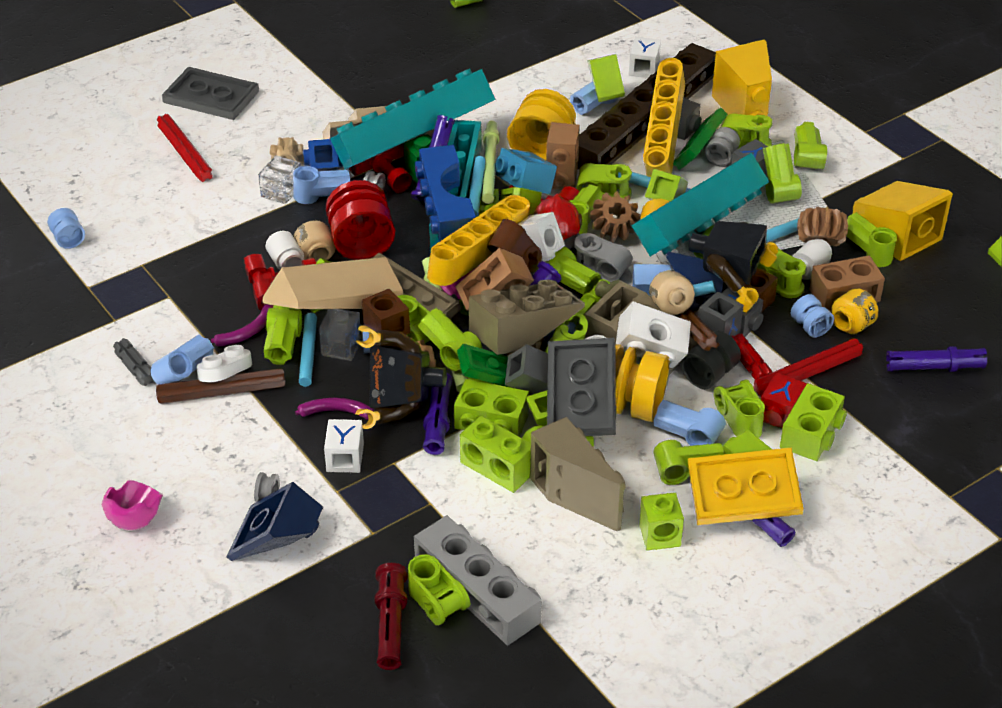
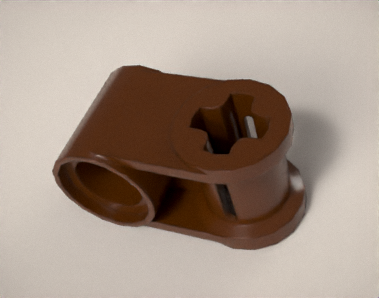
[487,219,542,273]

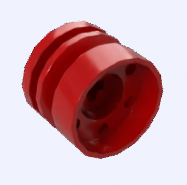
[326,180,395,260]

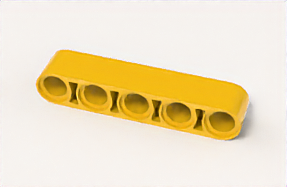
[643,58,685,177]
[427,195,530,286]

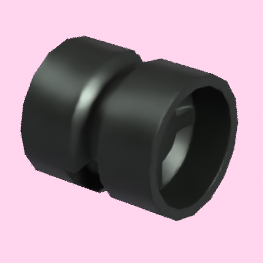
[681,330,741,390]

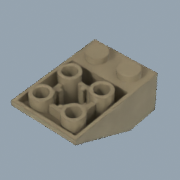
[469,280,585,355]
[584,280,698,376]
[530,417,626,531]

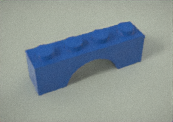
[415,145,476,242]

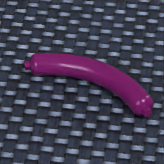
[211,304,273,347]
[295,398,374,420]

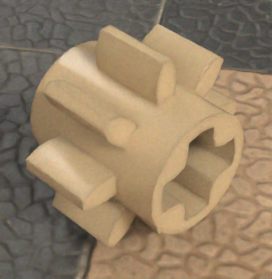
[270,137,304,172]

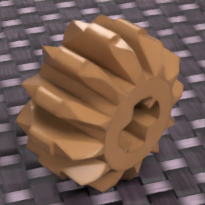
[590,191,640,243]
[797,206,848,246]

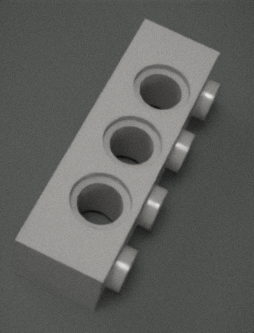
[414,515,542,646]

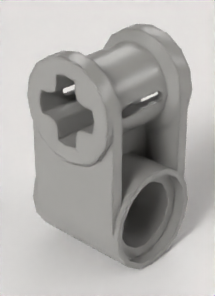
[574,233,633,283]

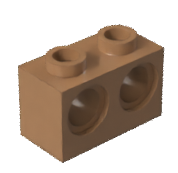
[546,122,580,190]
[455,248,534,311]
[809,255,885,311]

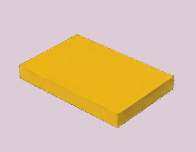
[688,447,804,525]

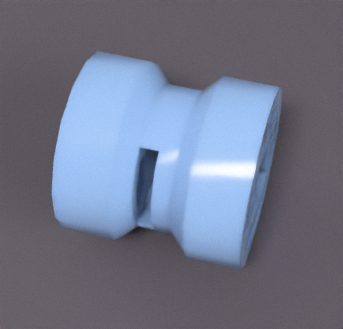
[47,208,85,249]
[791,294,834,338]

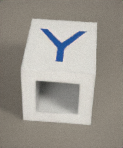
[629,36,661,78]
[324,419,364,473]

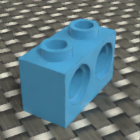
[495,148,557,194]

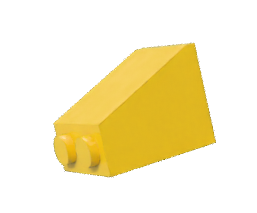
[712,39,772,125]
[852,181,953,261]

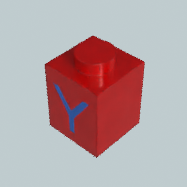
[761,372,807,429]

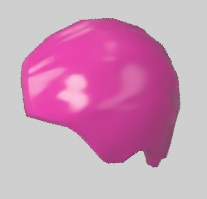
[101,480,163,530]

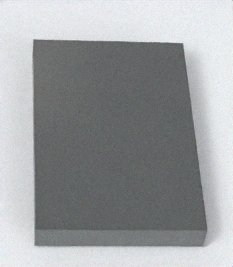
[162,67,259,120]
[547,338,616,436]

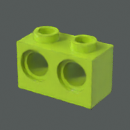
[454,379,529,437]
[780,383,847,461]
[460,416,531,493]

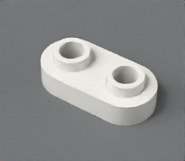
[196,345,252,382]

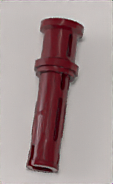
[375,562,408,670]

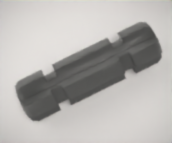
[113,338,154,386]

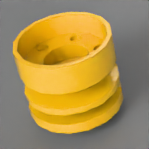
[507,89,576,160]
[616,344,670,422]

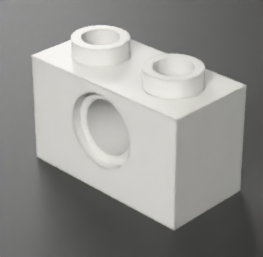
[616,302,691,368]

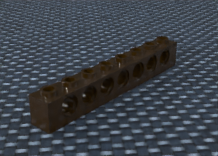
[578,43,716,170]

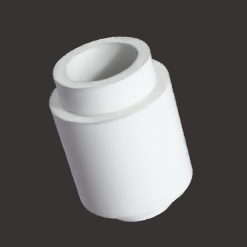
[265,231,304,270]
[793,239,832,280]

